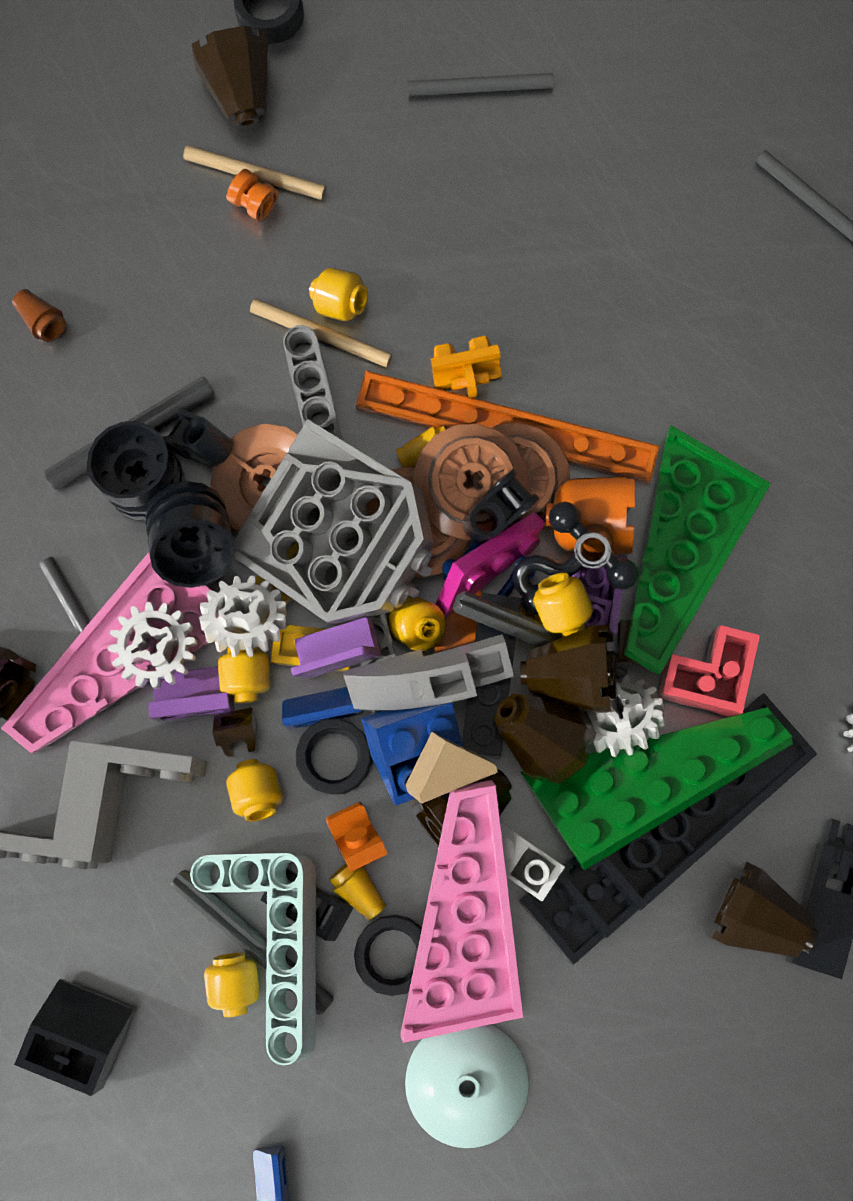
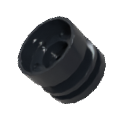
[87,421,185,520]
[145,481,235,588]

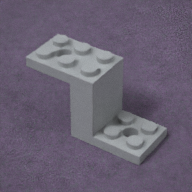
[0,740,207,869]

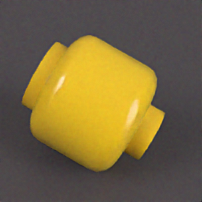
[310,268,368,321]
[533,573,593,636]
[388,596,446,651]
[218,647,271,703]
[226,759,283,822]
[204,952,260,1017]

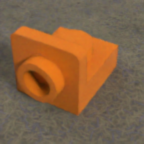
[326,802,387,872]

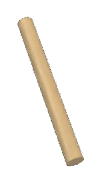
[183,145,326,200]
[250,298,392,368]

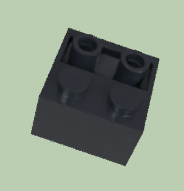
[14,979,135,1096]

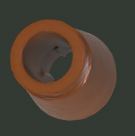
[12,289,66,342]

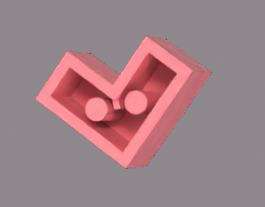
[657,625,760,717]

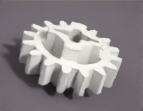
[199,576,287,657]
[108,602,198,689]
[586,675,665,757]

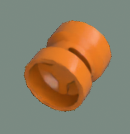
[227,169,279,221]

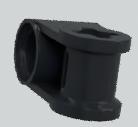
[163,409,233,466]
[463,468,540,541]

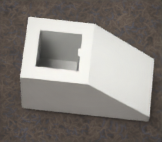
[500,823,565,901]

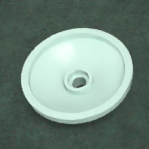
[405,1024,529,1148]

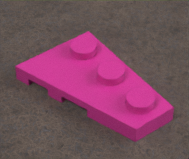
[435,512,545,619]

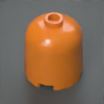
[546,477,635,556]

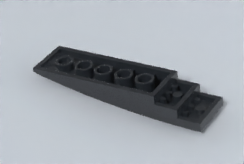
[519,693,817,965]

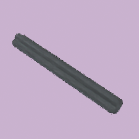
[44,377,214,489]
[453,591,630,679]
[171,870,333,1015]

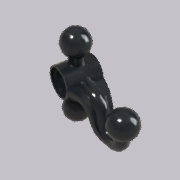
[513,502,639,615]

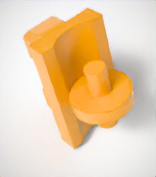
[431,335,502,398]

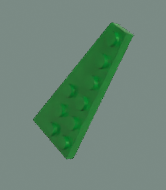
[624,425,771,675]
[521,707,793,870]

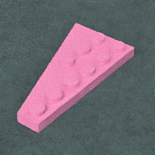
[1,552,219,754]
[400,780,523,1043]

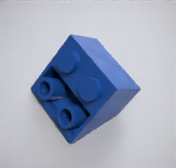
[361,702,463,806]

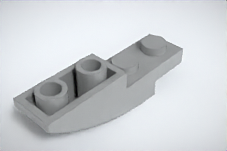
[343,635,514,710]

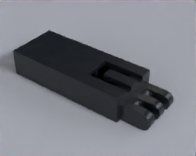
[786,818,853,979]

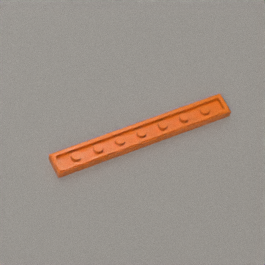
[356,370,660,485]

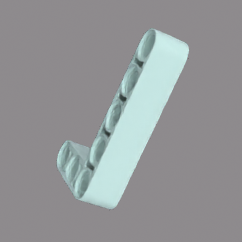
[190,853,316,1066]

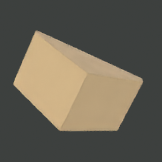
[406,732,498,804]

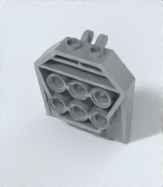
[233,419,434,625]

